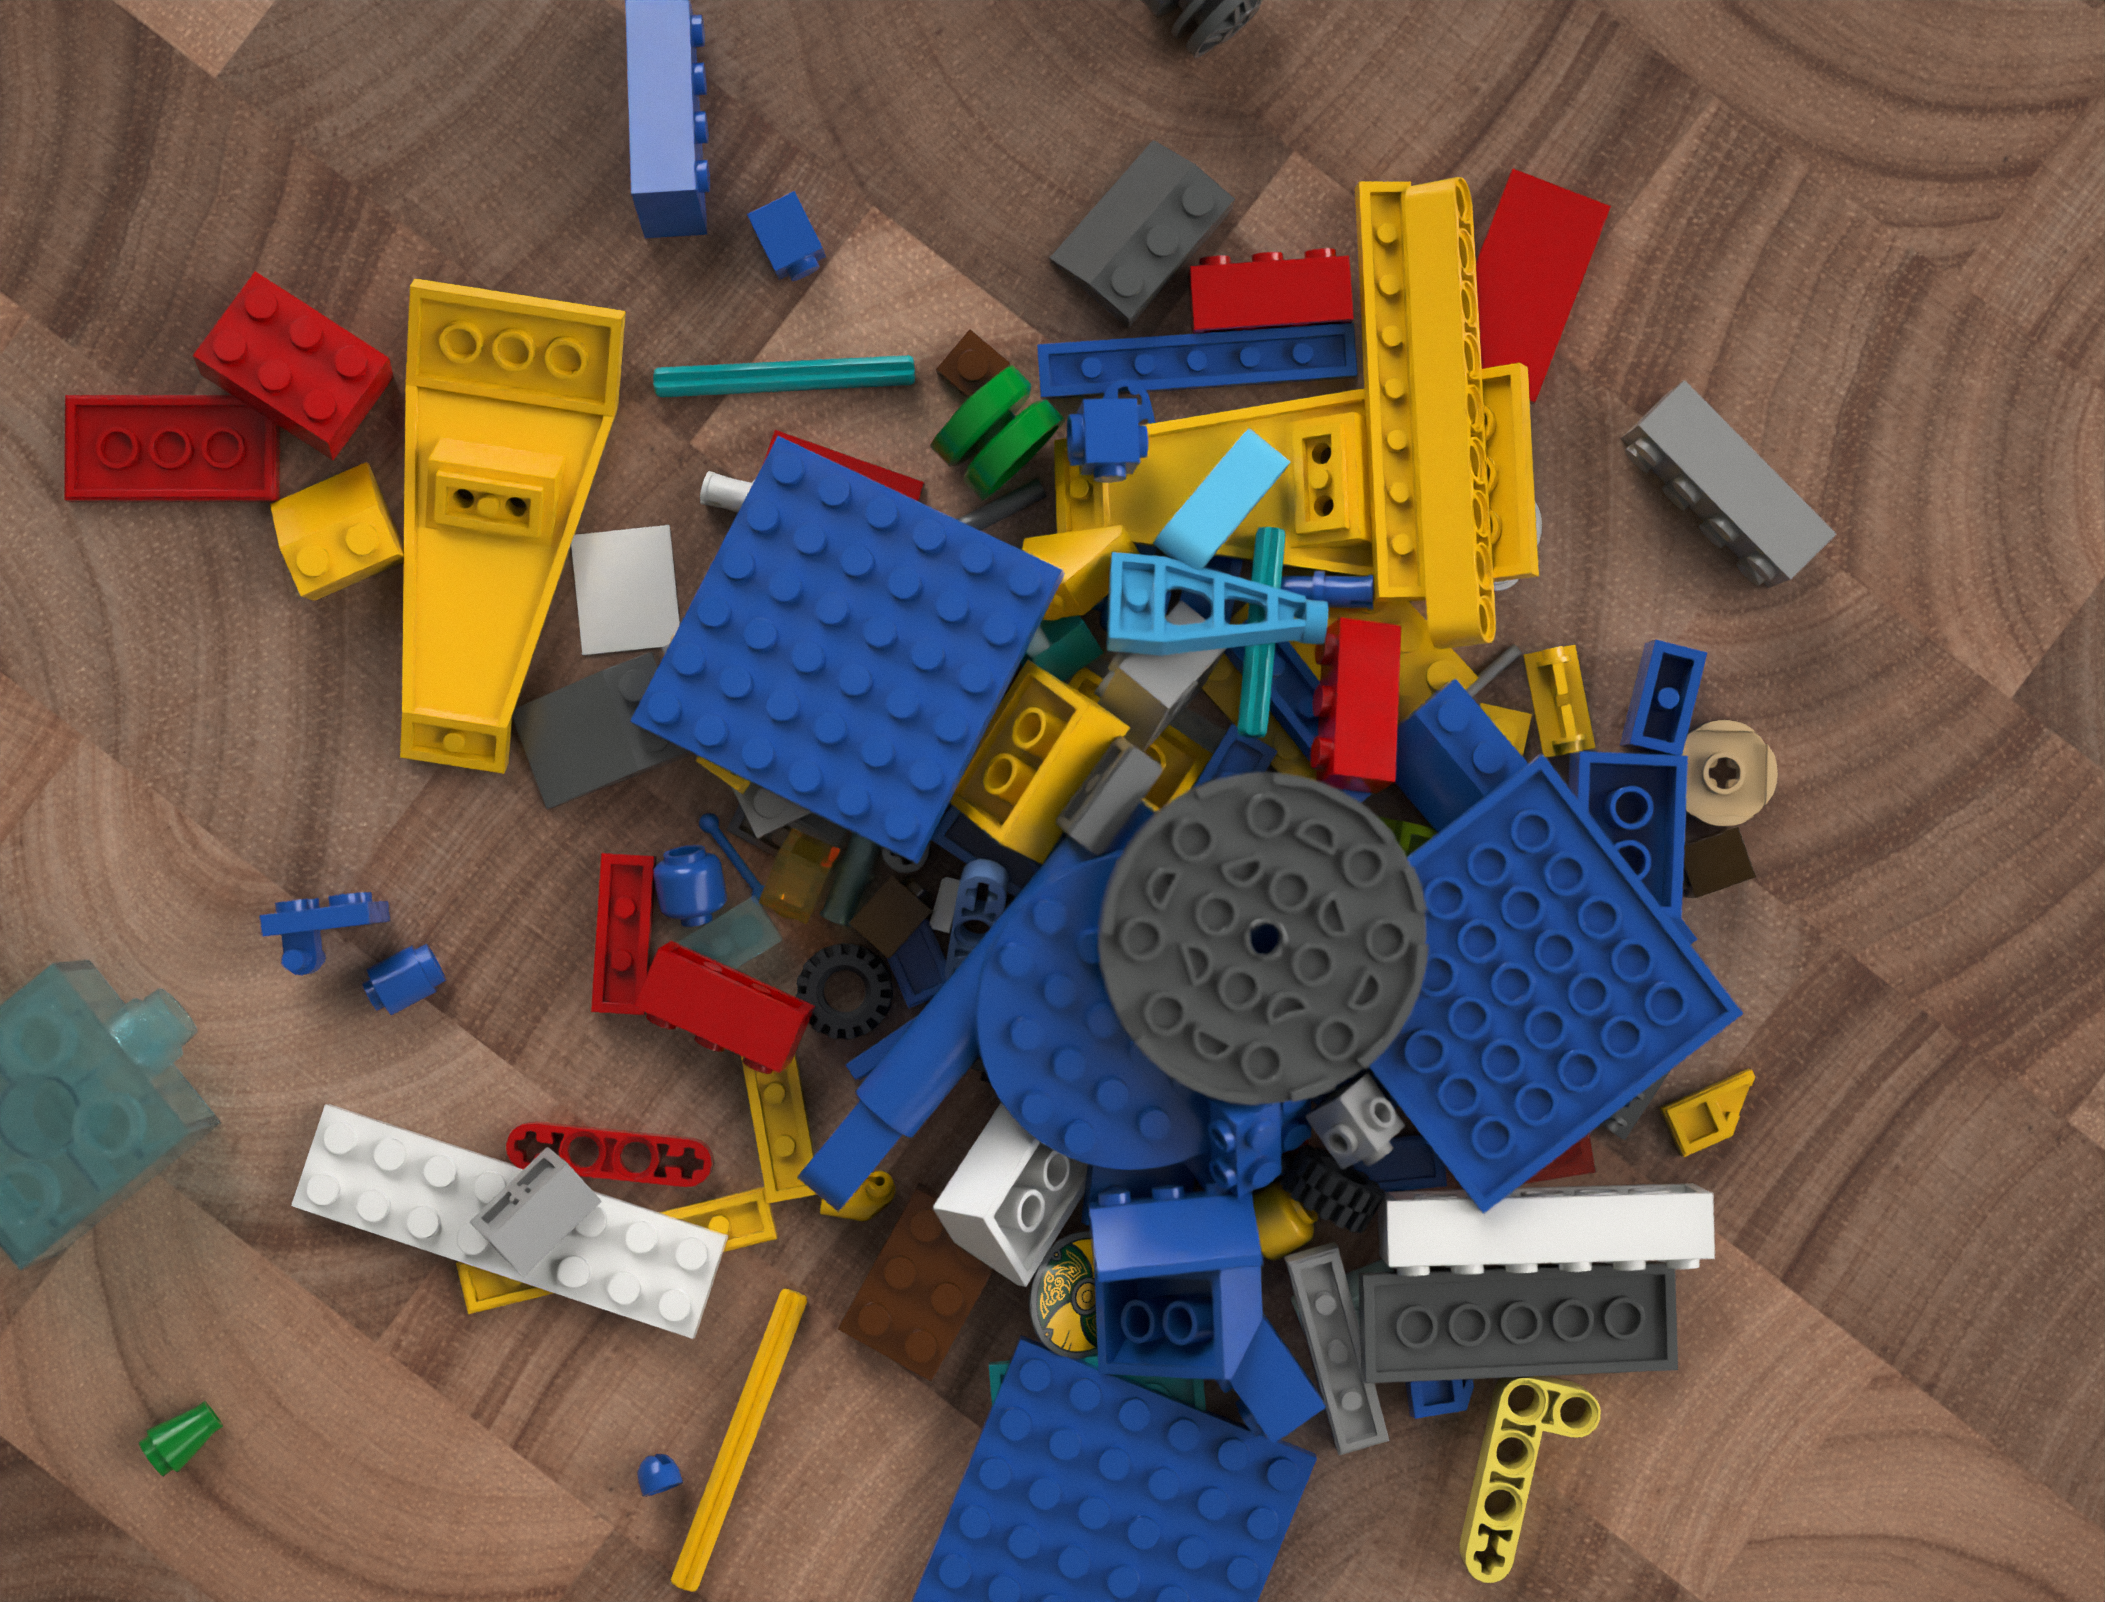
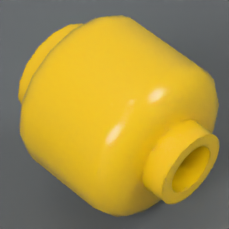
[1252,1181,1318,1261]

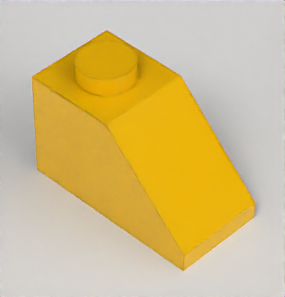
[1022,525,1140,620]

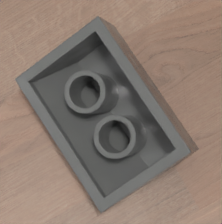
[1049,140,1235,329]

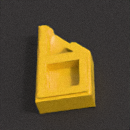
[1659,1069,1755,1157]

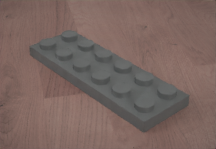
[1358,1262,1678,1383]

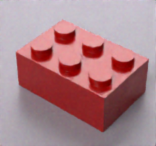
[193,271,394,461]

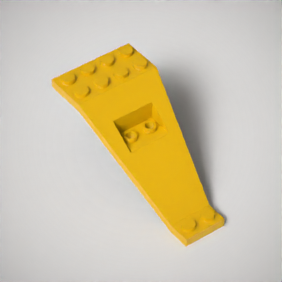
[400,279,626,774]
[1054,363,1539,582]

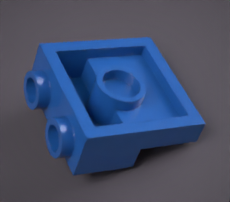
[1208,1097,1311,1198]

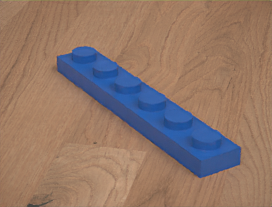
[1037,323,1358,400]

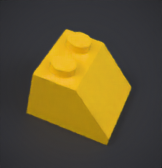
[270,462,404,601]

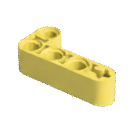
[1459,1376,1601,1583]

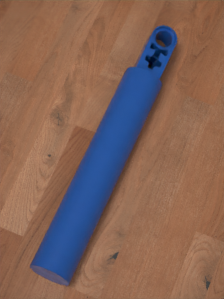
[797,800,1156,1212]

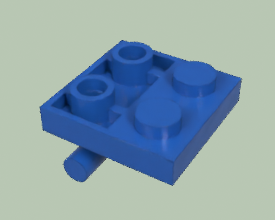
[260,892,390,975]

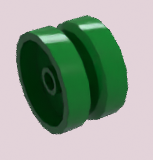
[930,365,1065,501]

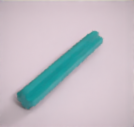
[1237,527,1286,738]

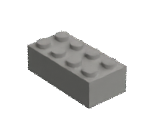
[1621,380,1836,588]

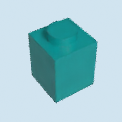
[1020,616,1104,681]

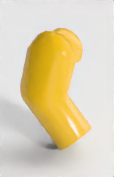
[820,1170,896,1221]

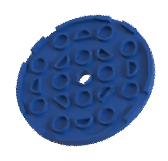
[974,850,1278,1170]

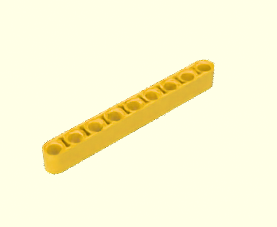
[1405,177,1496,649]

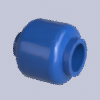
[653,845,727,927]

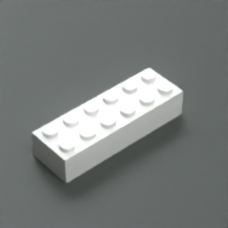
[1378,1183,1715,1276]

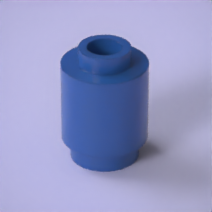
[362,943,446,1015]

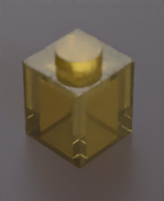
[758,828,841,924]

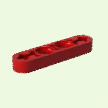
[506,1121,714,1187]

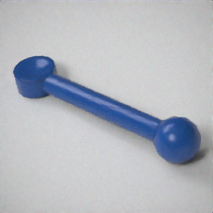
[699,813,773,906]

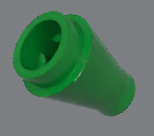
[139,1401,223,1477]

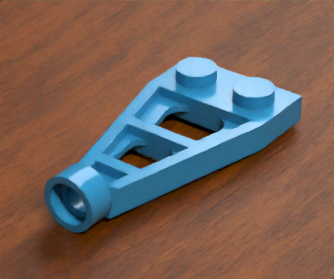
[1107,552,1328,655]

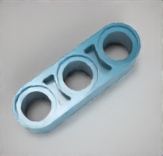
[1153,428,1291,570]

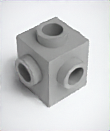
[1305,1072,1405,1170]

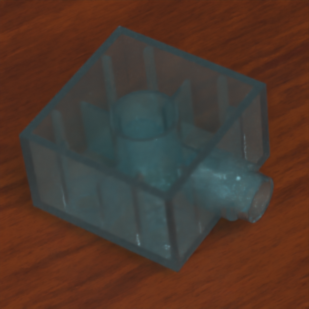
[0,959,221,1271]

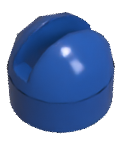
[637,1454,683,1497]

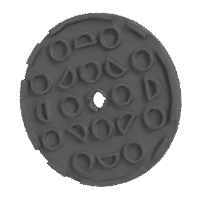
[1098,772,1428,1105]

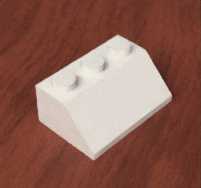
[933,1102,1087,1287]

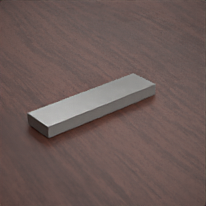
[1284,1242,1390,1456]

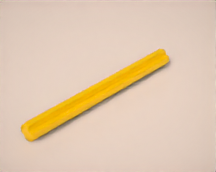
[671,1289,807,1592]

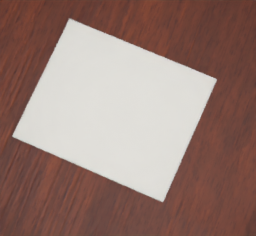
[571,525,680,655]

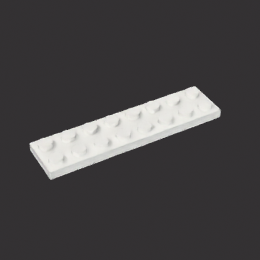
[291,1104,729,1339]

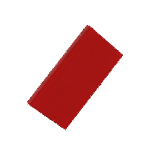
[1476,169,1611,405]
[64,395,280,502]

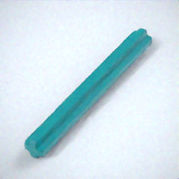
[653,355,915,397]

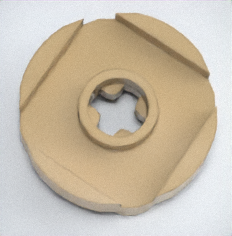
[1682,720,1778,826]

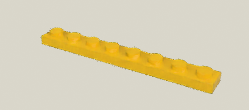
[1355,181,1426,601]

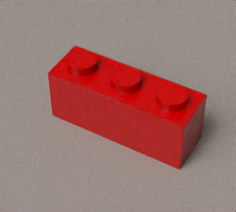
[1188,248,1354,334]
[1310,617,1401,794]
[634,940,815,1074]

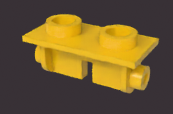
[1523,645,1596,758]

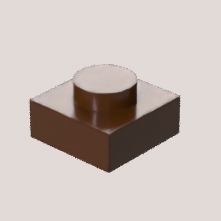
[936,329,1010,398]

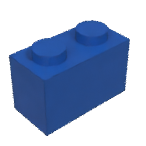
[1619,639,1708,756]

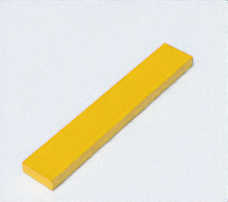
[456,1186,778,1314]

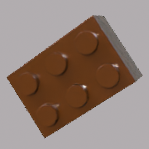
[838,1182,994,1381]

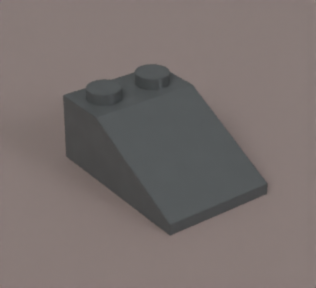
[512,652,693,810]

